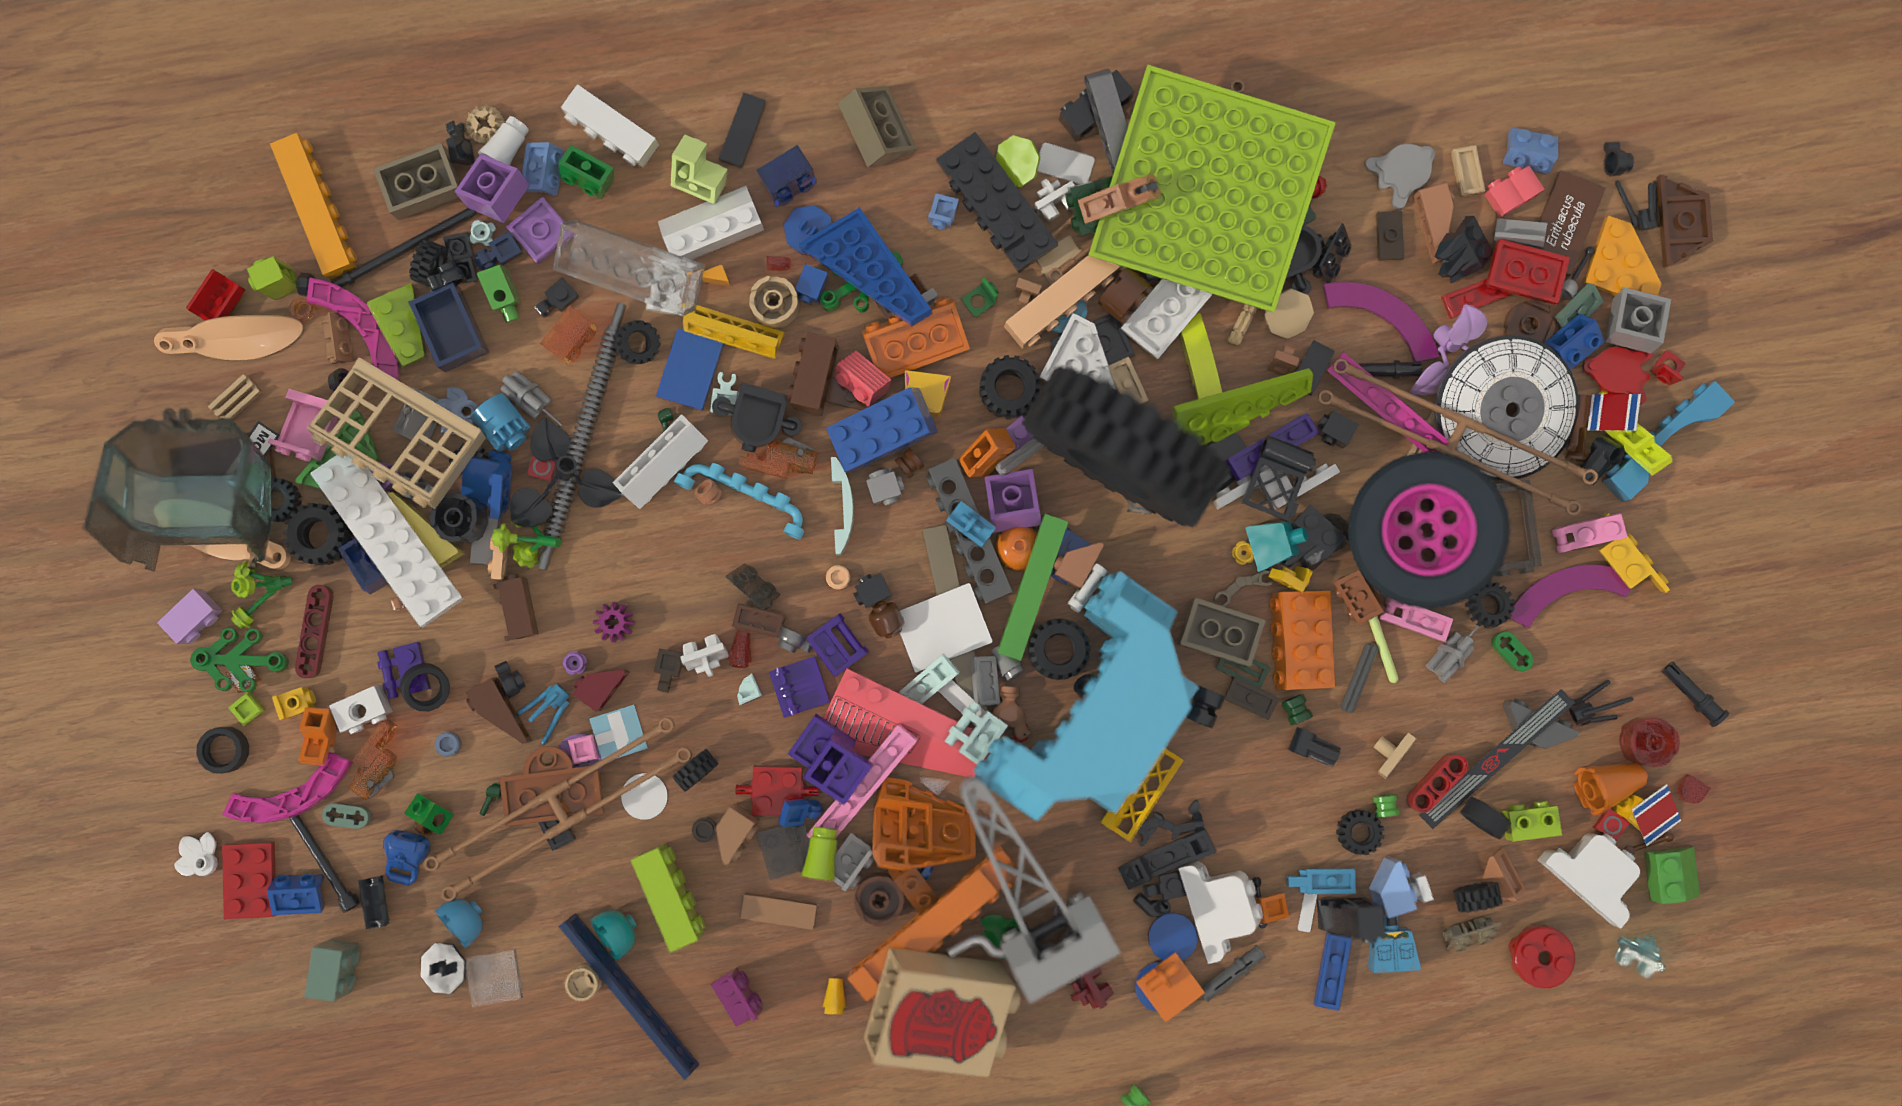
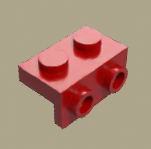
[186,269,246,321]

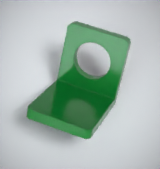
[962,277,999,317]
[405,793,454,835]

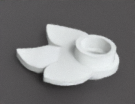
[174,832,218,876]

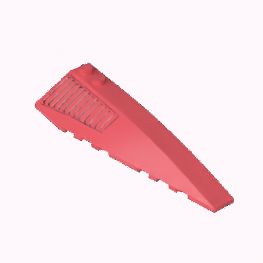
[824,668,990,777]

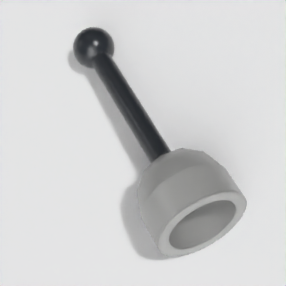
[1560,247,1595,300]

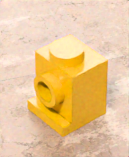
[272,687,316,720]

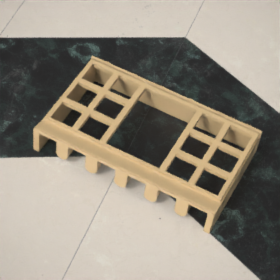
[306,357,486,509]

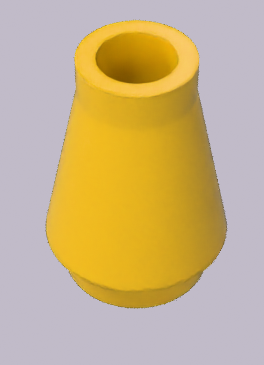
[822,978,847,1014]

